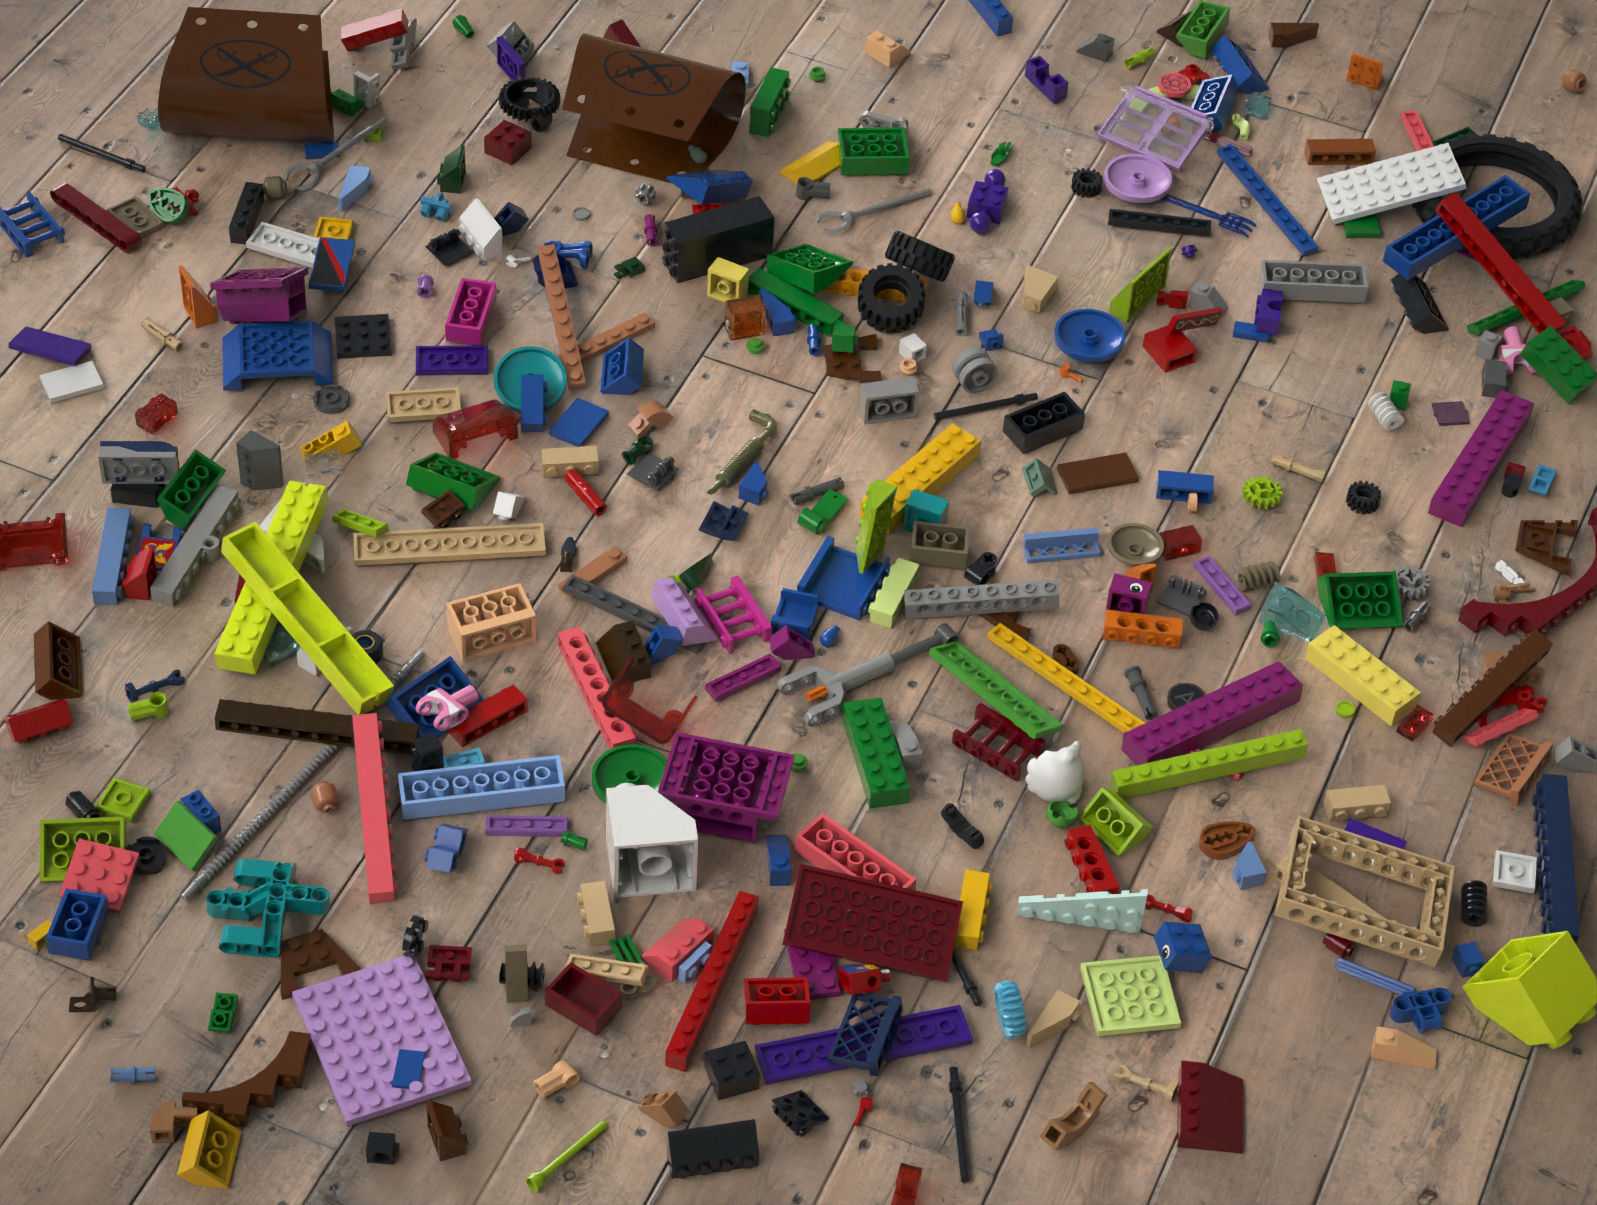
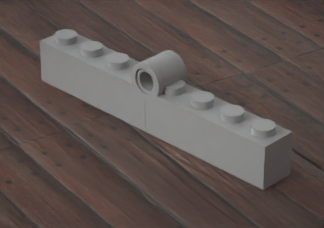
[150,485,241,607]

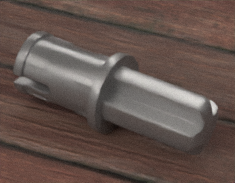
[1403,601,1431,632]

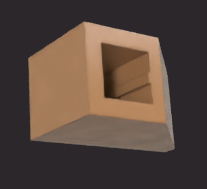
[638,1091,690,1126]

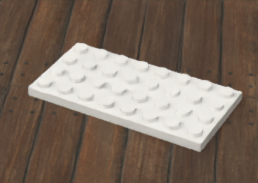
[1317,143,1466,225]

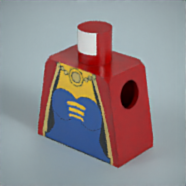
[838,963,891,995]

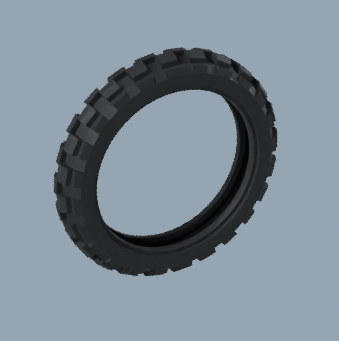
[1412,134,1583,259]

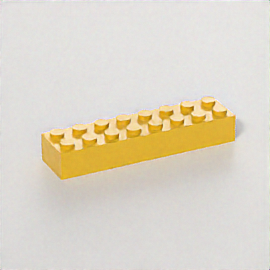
[859,423,981,534]

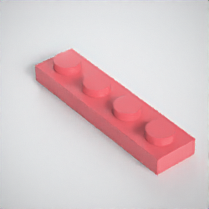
[1400,110,1434,151]
[1463,708,1538,746]

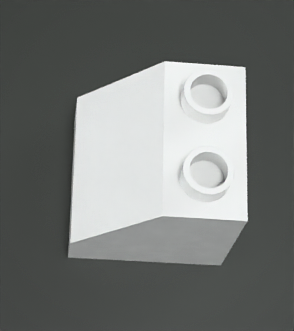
[606,783,698,898]

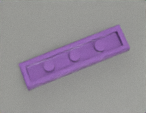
[1193,556,1252,616]
[485,815,568,837]

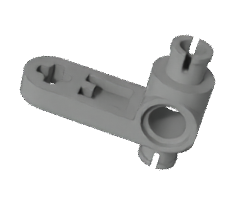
[859,111,909,134]

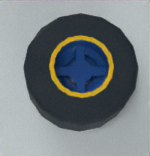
[352,630,383,664]

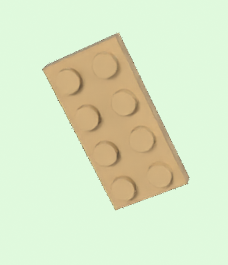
[386,387,462,423]

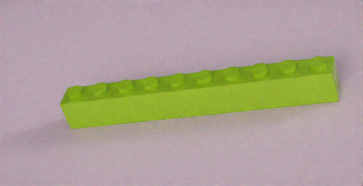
[1110,729,1308,799]

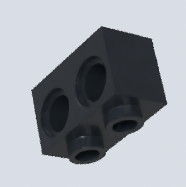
[411,733,444,771]

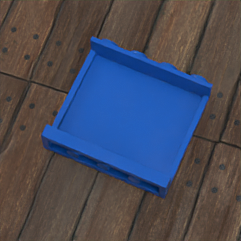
[797,536,891,621]

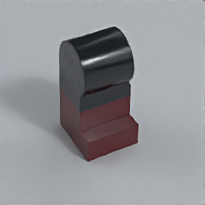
[1501,462,1526,498]

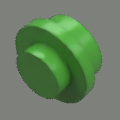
[809,67,826,82]
[746,338,764,354]
[792,753,808,772]

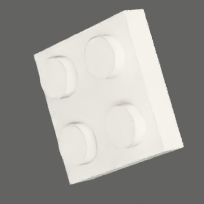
[1493,850,1537,894]

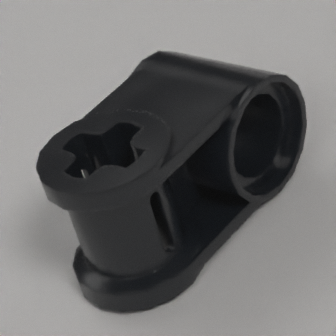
[964,552,997,585]

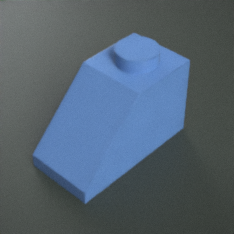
[1232,841,1266,890]

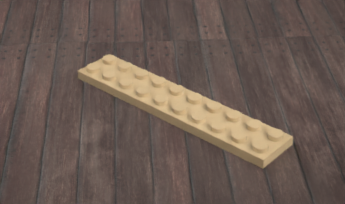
[353,523,546,566]

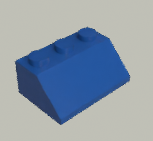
[600,338,644,395]

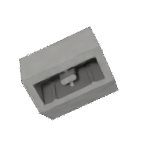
[487,21,535,60]

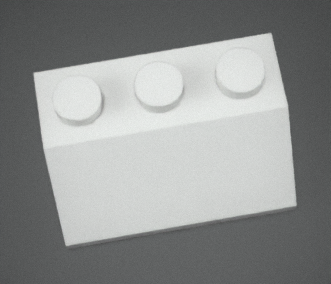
[458,198,502,261]

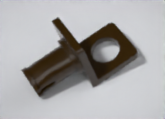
[69,977,116,1013]

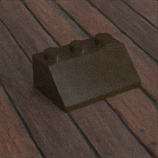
[596,621,651,686]

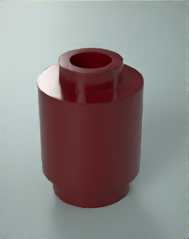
[1322,933,1355,958]

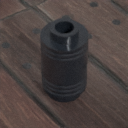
[65,791,100,818]

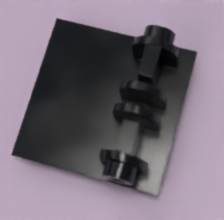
[425,229,474,266]
[772,1090,829,1137]

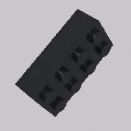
[1003,391,1085,454]

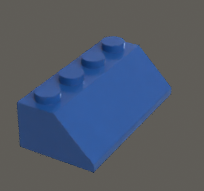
[1211,35,1269,94]
[1186,74,1239,131]

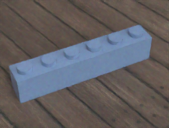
[92,508,135,605]

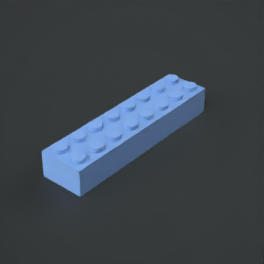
[398,755,565,820]

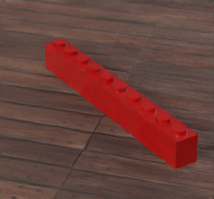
[1435,192,1566,334]
[665,890,759,1072]

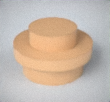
[900,358,918,375]

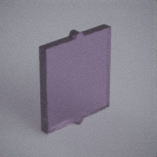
[1432,401,1470,426]

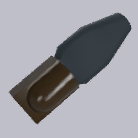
[560,537,577,572]

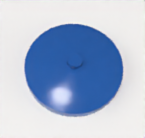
[1054,309,1126,362]

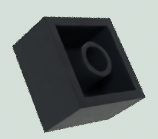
[704,1040,760,1100]

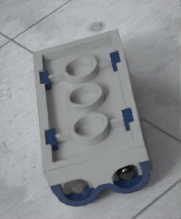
[98,441,180,484]

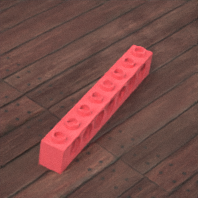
[558,626,638,749]

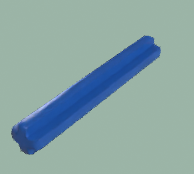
[1335,958,1416,995]

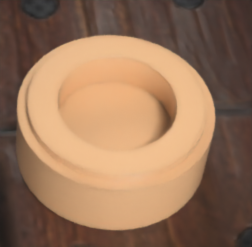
[1188,493,1197,512]

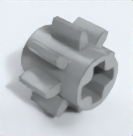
[635,183,656,205]

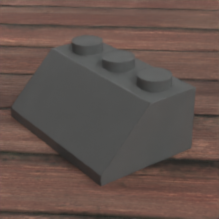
[236,430,284,490]

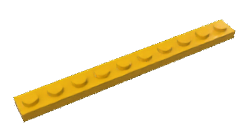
[987,623,1145,733]

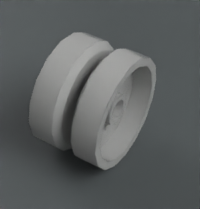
[952,347,998,393]

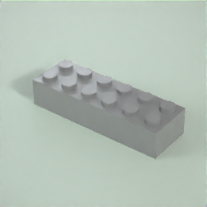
[1258,260,1369,303]

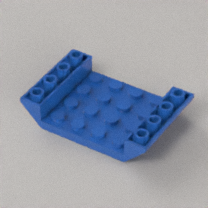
[222,320,333,391]

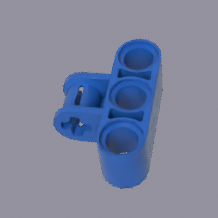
[1390,988,1452,1034]

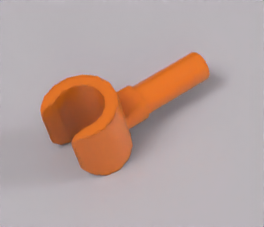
[1059,363,1083,383]

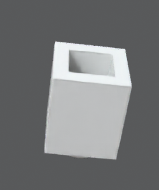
[899,333,927,363]

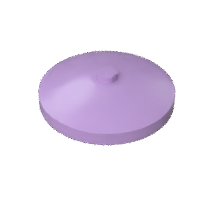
[1104,154,1172,203]

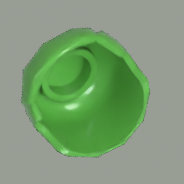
[1046,801,1079,828]

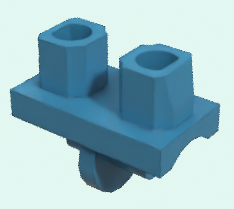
[420,192,453,222]

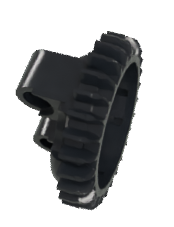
[499,76,561,132]

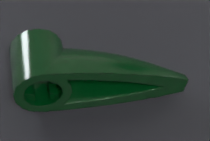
[678,554,712,591]

